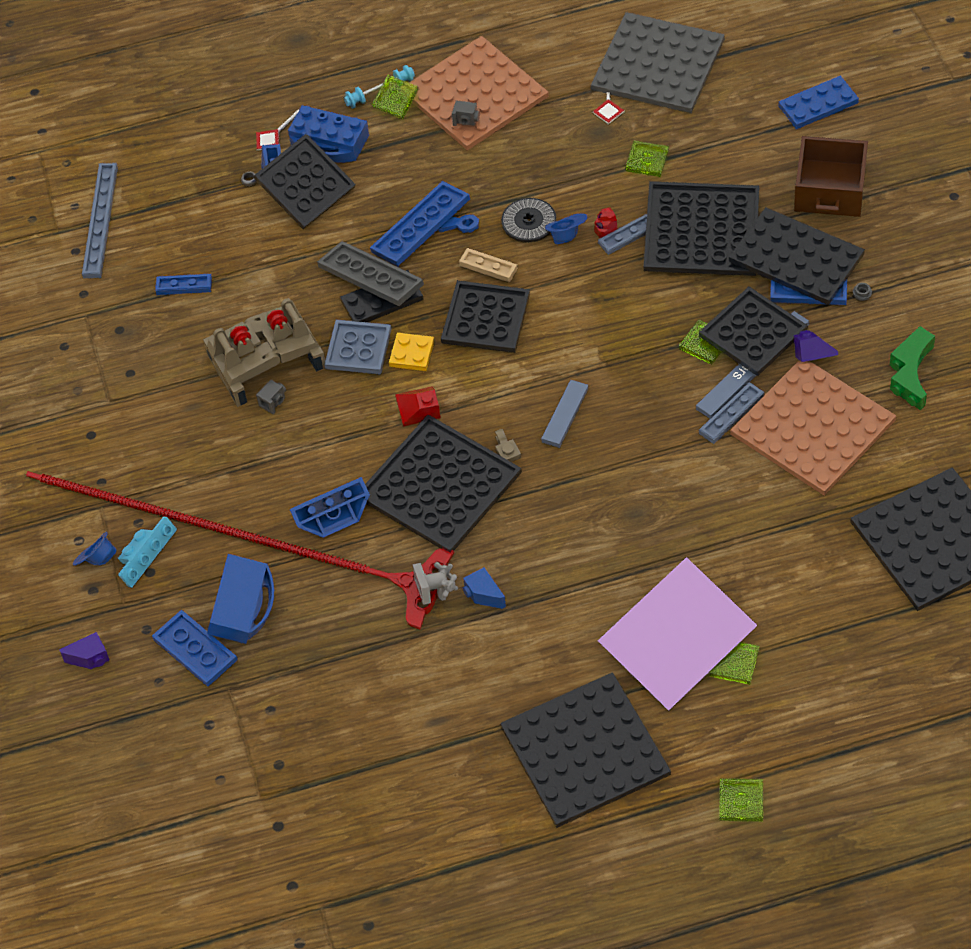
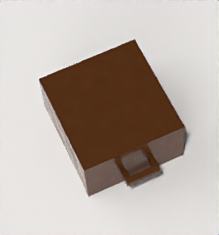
[794,136,868,217]

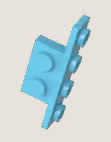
[118,517,177,587]

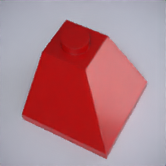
[395,386,441,427]

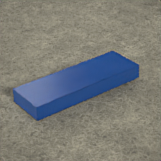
[155,274,212,295]

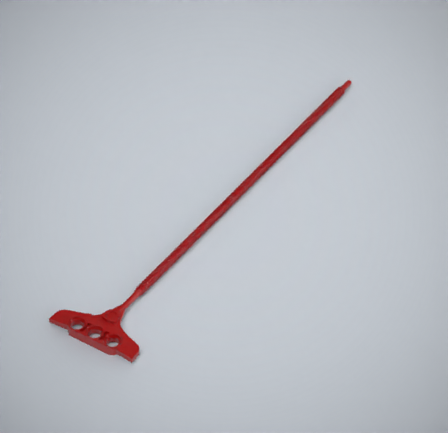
[26,471,454,630]

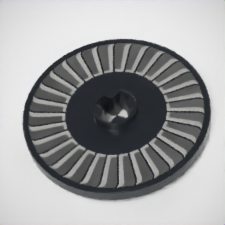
[501,198,556,242]

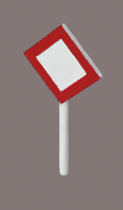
[592,92,624,124]
[256,110,299,150]

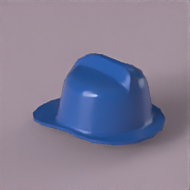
[545,213,588,244]
[73,532,116,566]

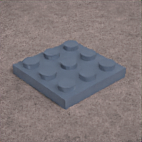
[325,320,392,374]

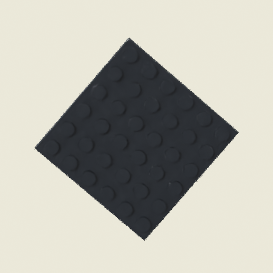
[643,181,759,276]
[365,415,522,553]
[850,467,971,611]
[500,672,671,828]

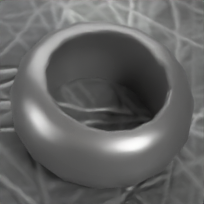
[241,172,257,186]

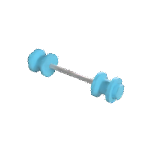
[344,65,415,109]

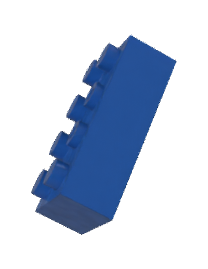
[288,105,369,162]
[207,554,274,644]

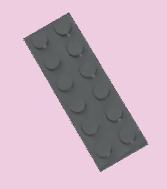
[317,241,424,306]

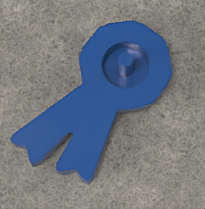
[439,215,479,233]

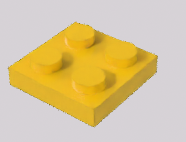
[389,333,434,371]

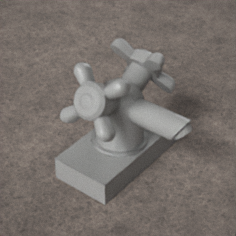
[413,562,458,605]

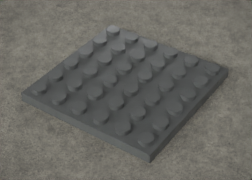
[591,12,725,113]

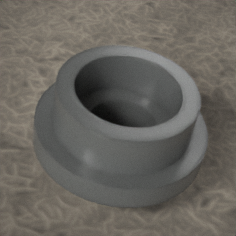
[853,283,872,301]

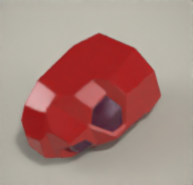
[594,207,617,238]

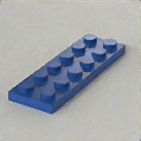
[370,181,470,266]

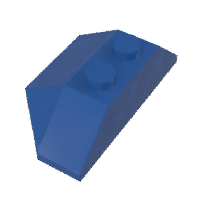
[289,477,370,538]

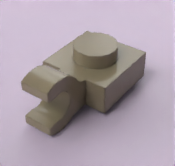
[495,429,521,462]

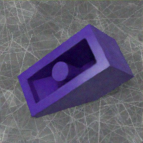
[794,330,838,362]
[59,632,110,669]

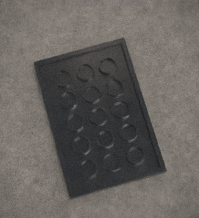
[729,207,865,305]

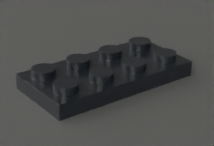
[340,270,424,322]

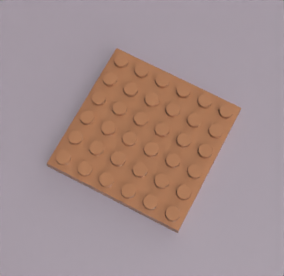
[401,36,549,151]
[730,360,896,496]

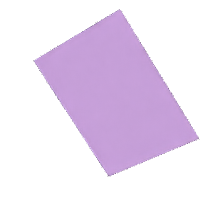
[598,557,757,710]

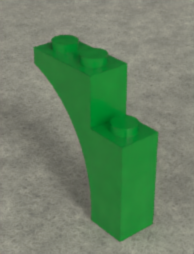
[889,326,935,410]

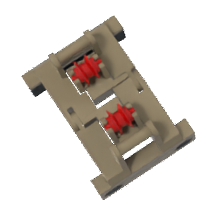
[203,298,325,407]

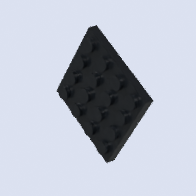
[254,134,356,230]
[441,280,530,353]
[699,287,808,376]

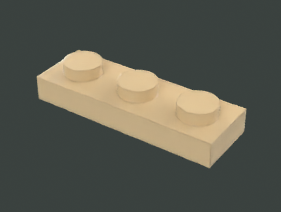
[459,248,517,282]

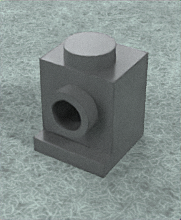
[452,100,480,126]
[256,380,286,414]

